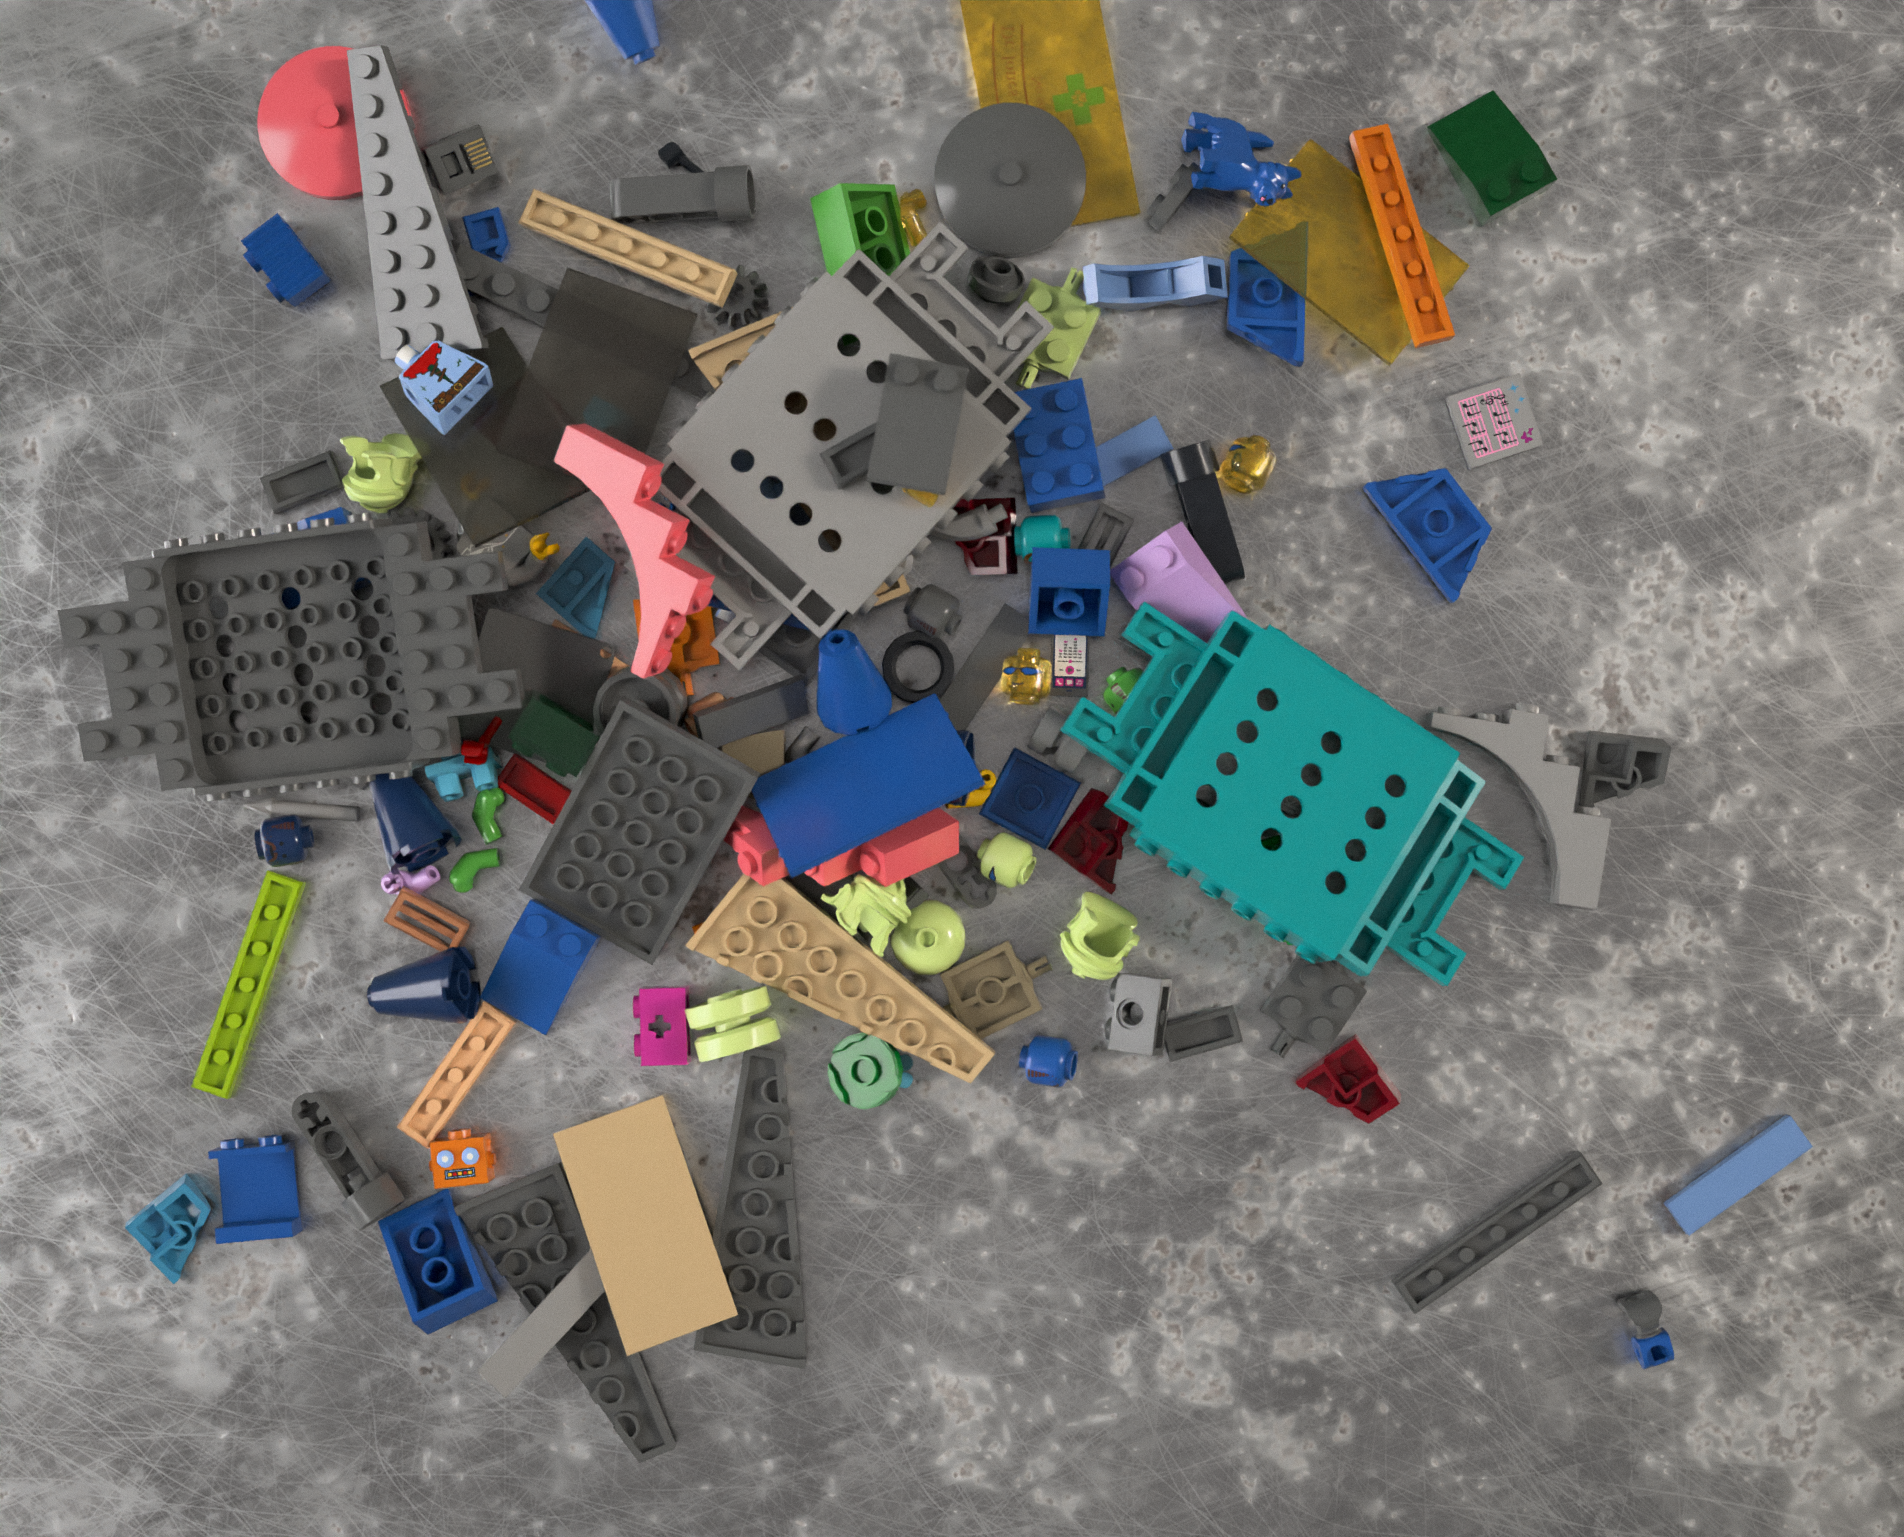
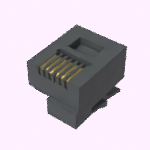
[421,124,499,195]

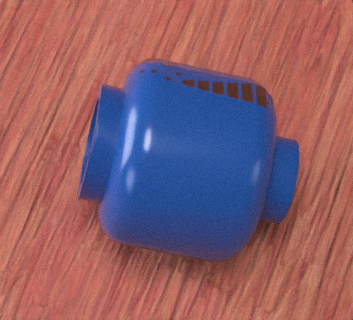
[1019,1035,1078,1088]

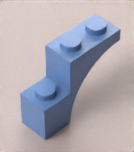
[1083,256,1228,312]

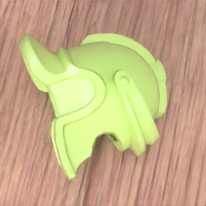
[340,433,432,513]
[821,874,911,957]
[1060,892,1140,980]

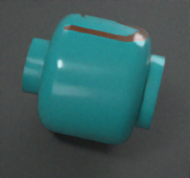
[1014,515,1071,565]

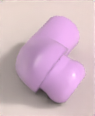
[381,865,440,895]

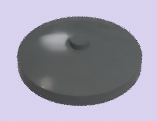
[934,103,1086,257]

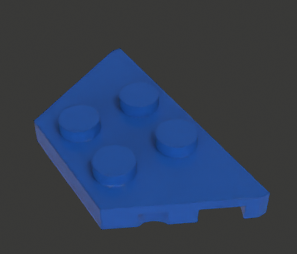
[1227,223,1308,367]
[1362,468,1492,604]

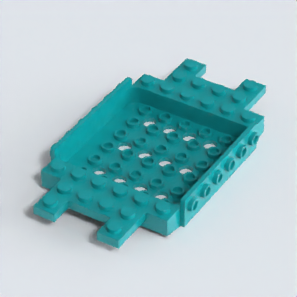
[1060,601,1525,986]

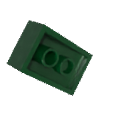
[1426,90,1557,227]

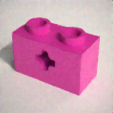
[633,985,691,1066]

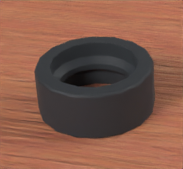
[882,631,954,703]

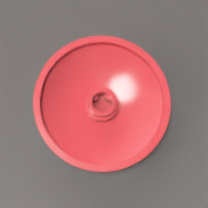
[257,46,411,200]

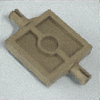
[940,940,1053,1039]

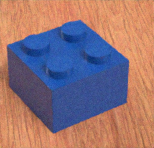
[1028,547,1110,636]

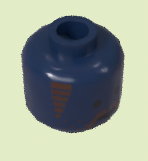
[254,814,315,867]

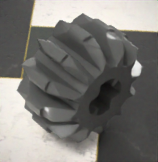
[705,265,769,331]

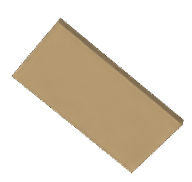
[553,1095,738,1356]

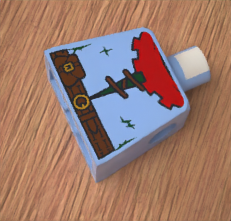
[395,341,493,435]

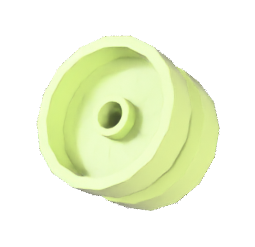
[684,986,781,1062]

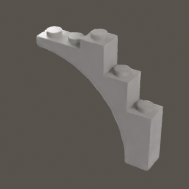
[1424,703,1611,909]

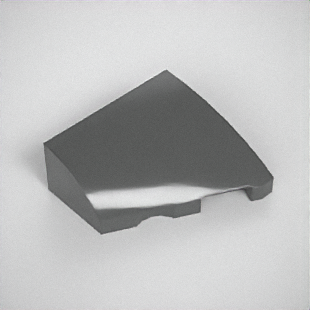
[1580,730,1672,808]

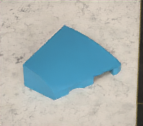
[125,1174,211,1284]

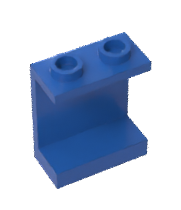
[208,1135,302,1244]

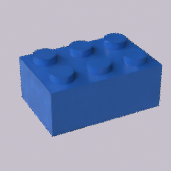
[1014,378,1106,513]

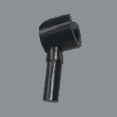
[658,142,705,173]

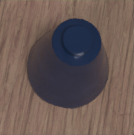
[369,773,462,874]
[367,947,480,1024]

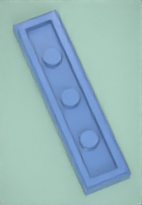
[1663,1114,1813,1236]

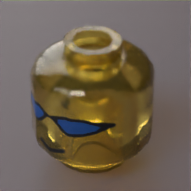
[1221,435,1277,494]
[1001,648,1052,705]

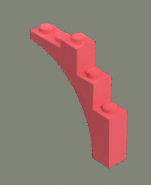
[554,424,715,679]
[723,806,959,887]

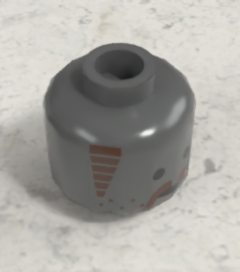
[903,584,963,639]

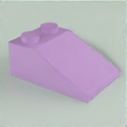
[1110,522,1247,643]

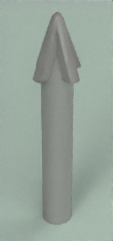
[243,797,360,822]

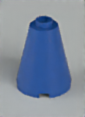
[584,0,660,65]
[816,629,892,735]

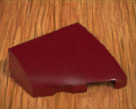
[953,497,1018,575]
[1048,788,1129,895]
[1295,1034,1401,1124]

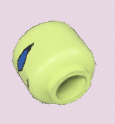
[977,832,1036,888]

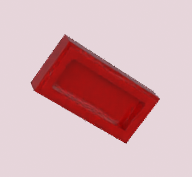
[498,753,572,825]

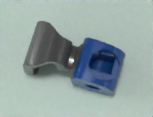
[1617,1290,1674,1369]

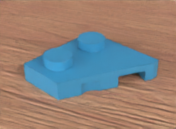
[536,537,615,639]

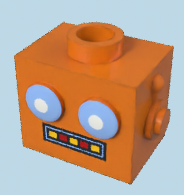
[429,1128,496,1189]

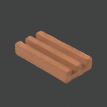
[383,886,471,952]

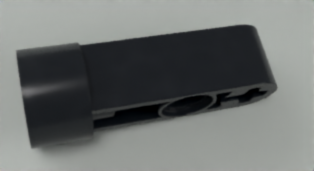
[1160,439,1245,584]

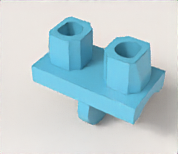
[424,737,502,802]

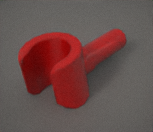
[461,717,503,765]

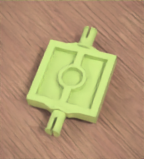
[1015,268,1101,390]

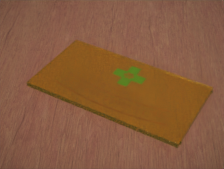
[960,0,1140,227]

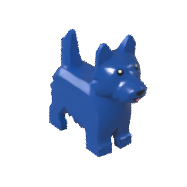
[1181,112,1301,207]

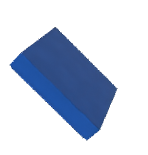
[979,747,1081,850]

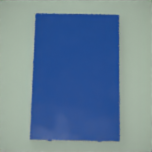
[751,693,986,878]

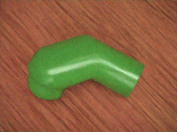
[449,848,501,893]

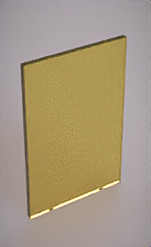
[1229,138,1470,366]

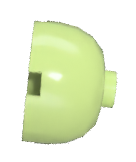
[890,900,965,975]

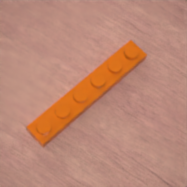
[1348,124,1455,348]

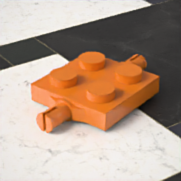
[633,599,721,696]

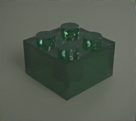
[508,689,600,778]

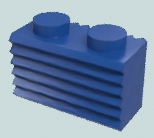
[241,213,331,307]

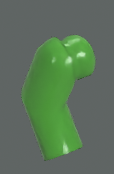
[472,787,504,845]

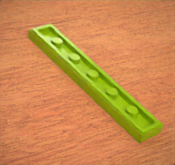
[191,870,306,1099]

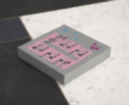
[1445,373,1543,470]

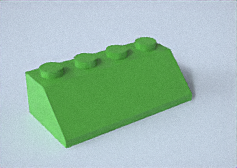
[810,183,910,346]

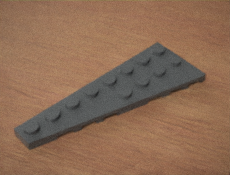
[694,1047,807,1369]
[454,1162,676,1463]

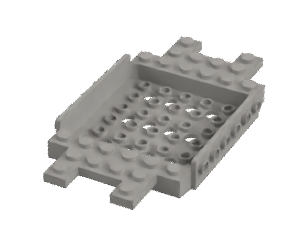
[624,221,1054,671]

